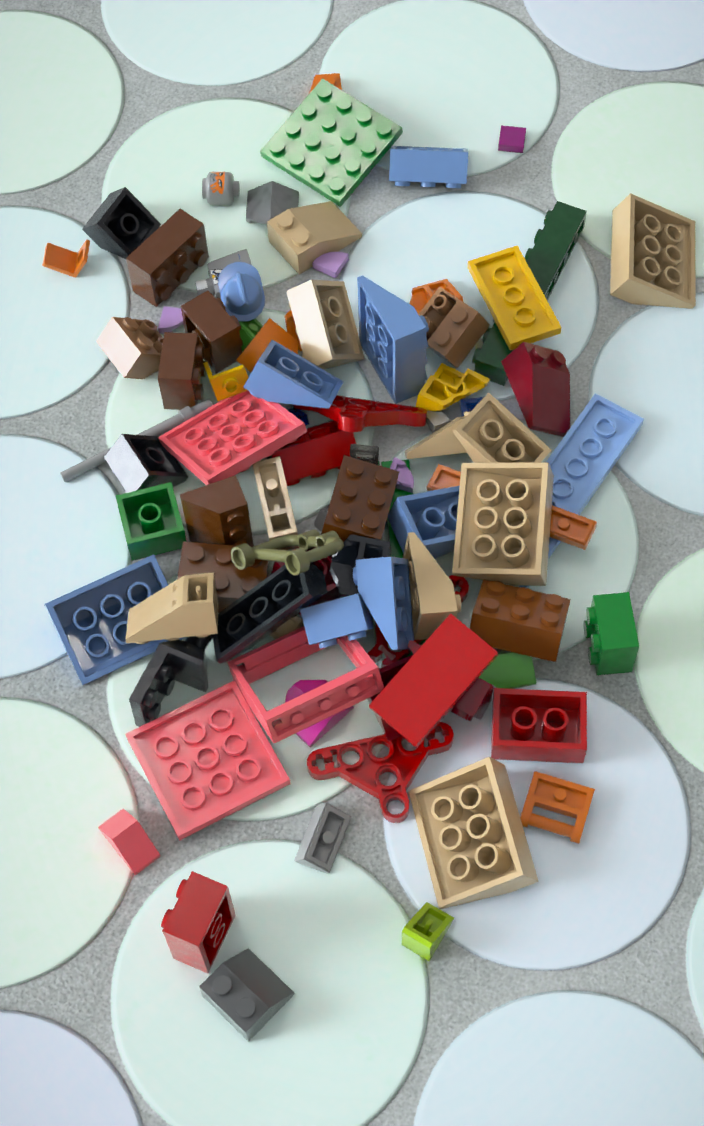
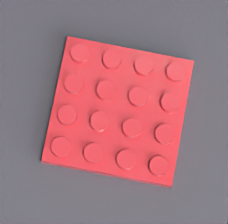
[158,390,307,485]
[125,680,291,841]

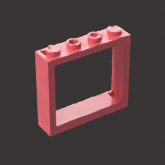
[227,626,384,743]

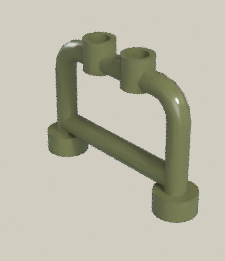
[231,529,344,575]

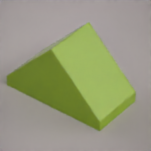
[401,902,454,961]

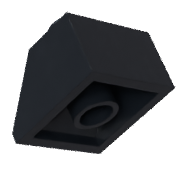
[82,187,161,259]
[104,434,188,493]

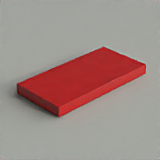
[369,613,498,748]

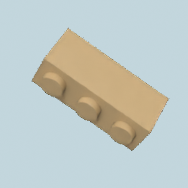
[287,280,365,369]

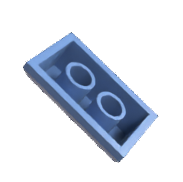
[389,146,468,188]

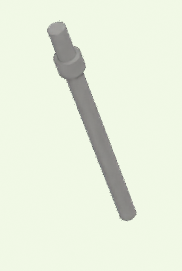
[60,399,213,482]

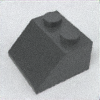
[199,948,295,1042]

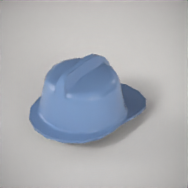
[218,262,265,321]

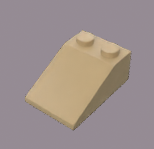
[267,201,362,275]
[453,392,552,463]
[403,532,461,640]

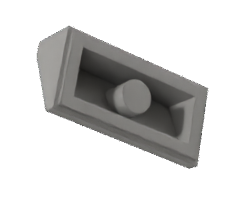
[294,802,352,874]

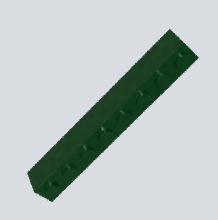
[472,201,587,386]

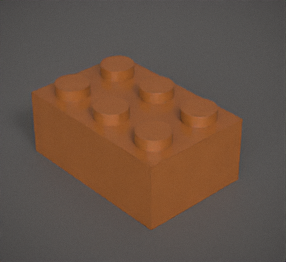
[470,579,571,662]

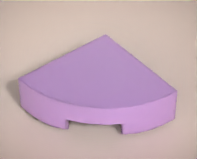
[313,252,349,278]
[158,306,184,334]
[390,457,414,493]

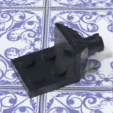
[129,634,213,727]

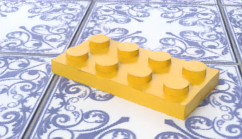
[467,245,562,350]

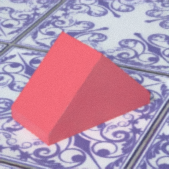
[98,809,160,875]

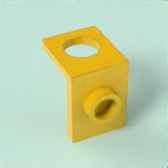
[204,362,249,401]

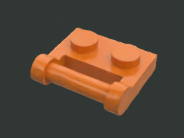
[520,771,595,844]

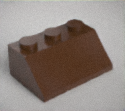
[180,475,254,547]

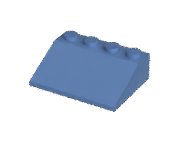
[357,275,429,404]
[44,554,185,685]

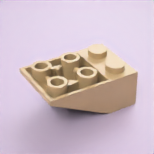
[126,572,218,644]

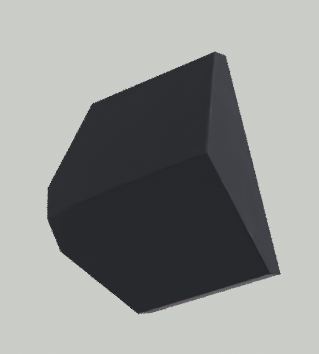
[330,535,390,595]

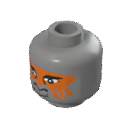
[202,171,240,206]

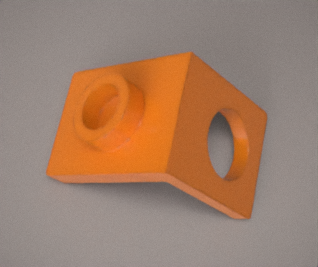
[42,239,90,278]

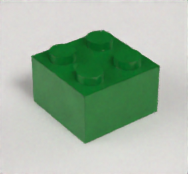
[115,482,187,561]
[583,592,639,676]

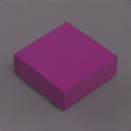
[498,125,526,153]

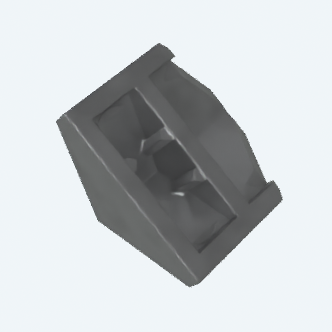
[246,181,299,224]

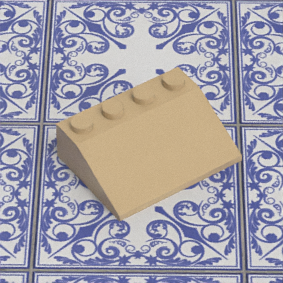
[610,193,696,309]
[452,462,554,586]
[408,756,539,909]

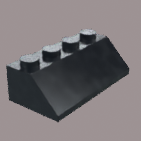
[212,563,328,664]

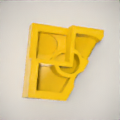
[415,363,490,411]

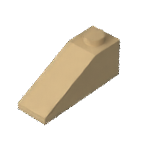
[404,411,471,459]
[253,456,299,550]

